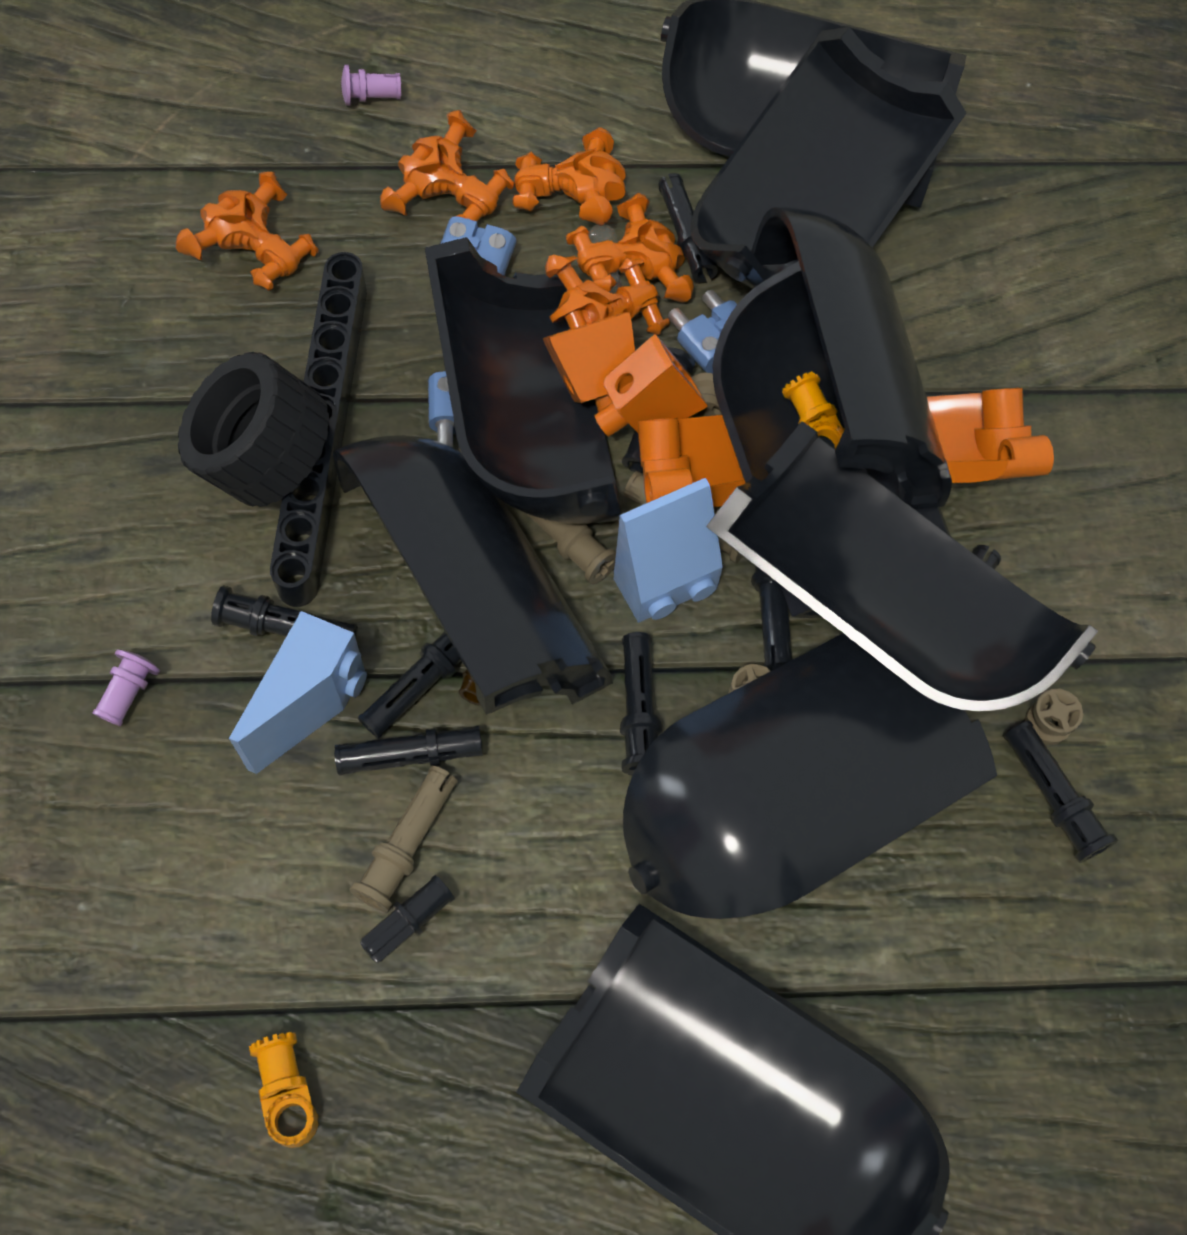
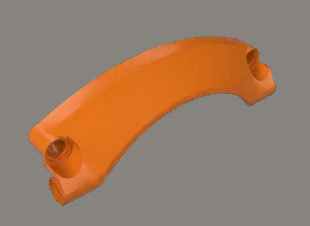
[638,388,1054,507]

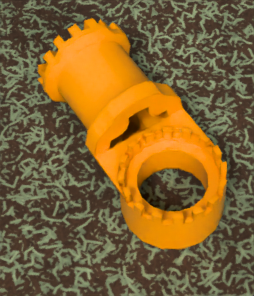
[782,372,844,449]
[249,1032,318,1148]

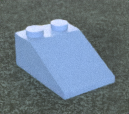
[613,478,723,623]
[229,611,367,774]

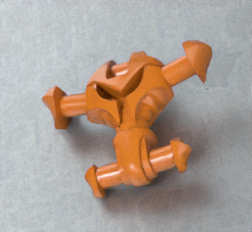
[380,109,515,222]
[512,127,626,226]
[176,171,319,291]
[566,193,694,302]
[545,255,670,335]

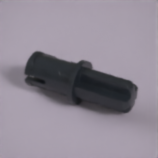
[360,875,455,963]

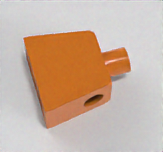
[543,312,635,412]
[594,334,708,437]

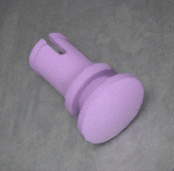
[341,65,401,106]
[92,649,160,727]

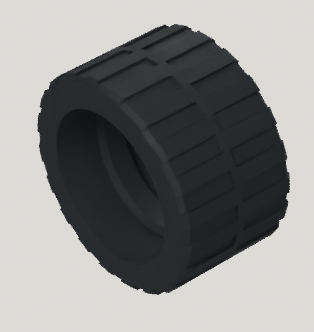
[178,352,329,507]

